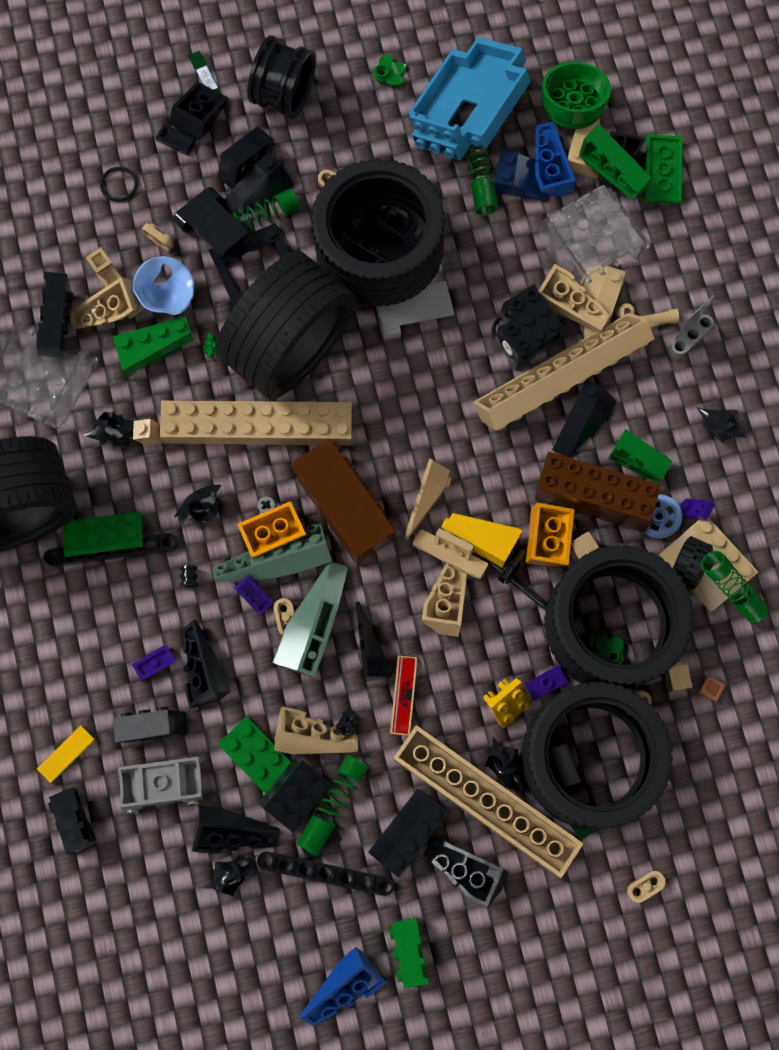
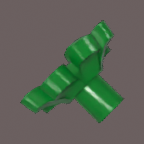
[203,333,217,358]

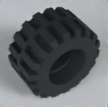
[673,536,713,590]

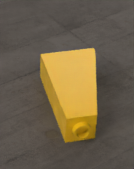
[441,513,523,568]

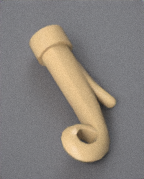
[618,303,679,329]

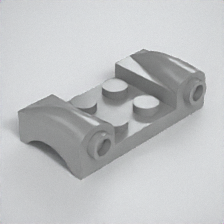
[118,757,204,815]

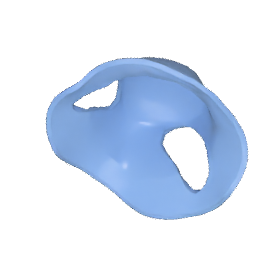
[132,256,194,315]

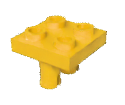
[483,678,532,729]

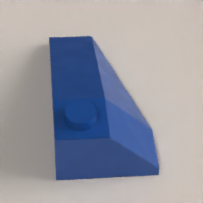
[535,121,576,197]
[300,947,387,1026]

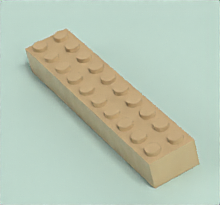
[473,313,654,430]
[160,401,352,445]
[393,725,584,878]

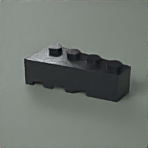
[36,272,74,358]

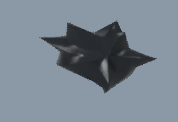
[696,407,746,443]
[84,411,136,446]
[173,485,221,523]
[485,737,523,791]
[202,854,258,897]

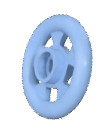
[645,494,683,539]

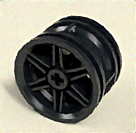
[247,35,317,119]

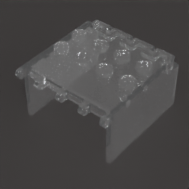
[539,185,651,287]
[0,320,99,429]

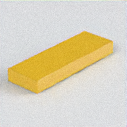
[37,725,95,783]

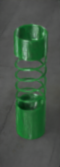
[466,144,498,215]
[232,188,300,231]
[701,551,768,623]
[296,755,369,856]

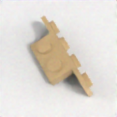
[412,528,488,579]

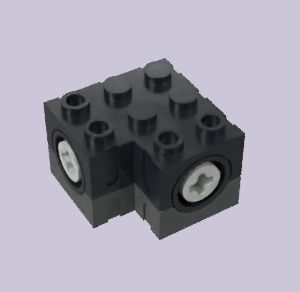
[494,284,566,370]

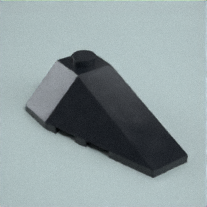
[182,620,231,709]
[424,836,509,908]

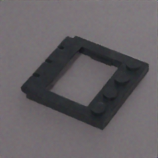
[208,223,289,307]

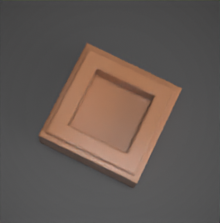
[698,675,725,702]

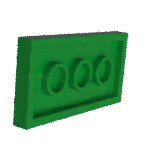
[644,134,683,205]
[64,511,143,557]
[218,716,291,793]

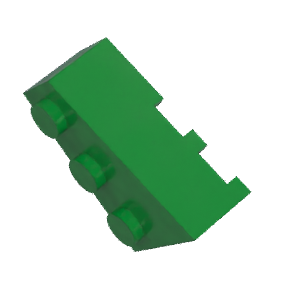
[608,429,672,484]
[388,917,429,989]

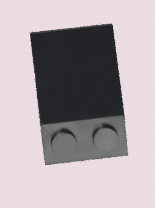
[169,81,229,140]

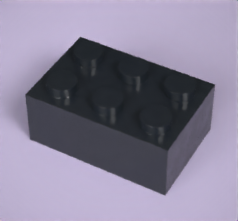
[258,756,332,833]

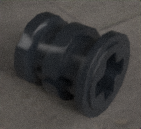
[179,565,199,587]
[335,710,359,737]

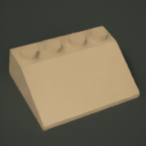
[659,517,758,613]

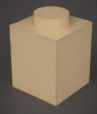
[133,419,162,445]
[570,531,599,561]
[665,662,692,692]

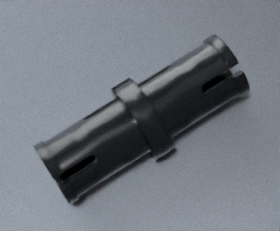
[497,547,526,584]

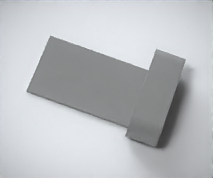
[375,281,454,340]
[668,295,714,360]

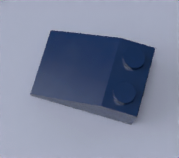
[494,150,548,201]

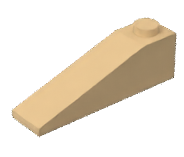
[567,117,600,180]
[538,264,610,332]
[582,266,625,338]
[70,277,139,330]
[405,459,452,540]
[422,563,467,637]
[274,707,358,755]

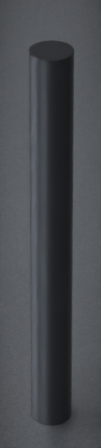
[483,558,548,609]

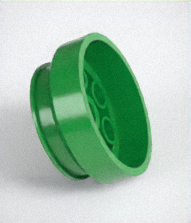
[541,62,611,129]

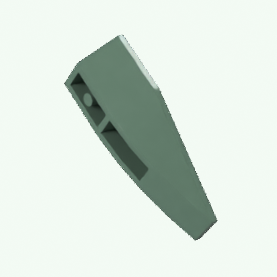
[212,523,332,582]
[272,561,348,677]

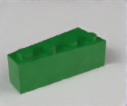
[578,124,651,201]
[113,316,193,378]

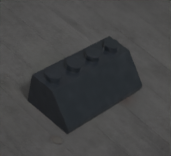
[368,789,449,878]

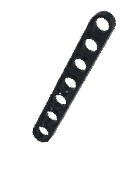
[44,533,178,567]
[257,851,394,896]

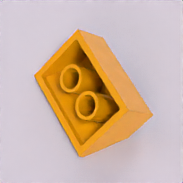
[237,501,306,558]
[525,503,574,566]

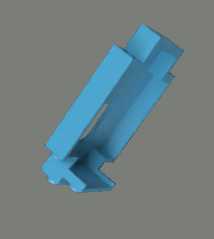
[408,37,531,160]

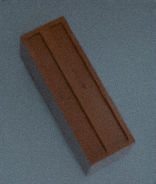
[291,438,396,565]
[535,452,661,533]

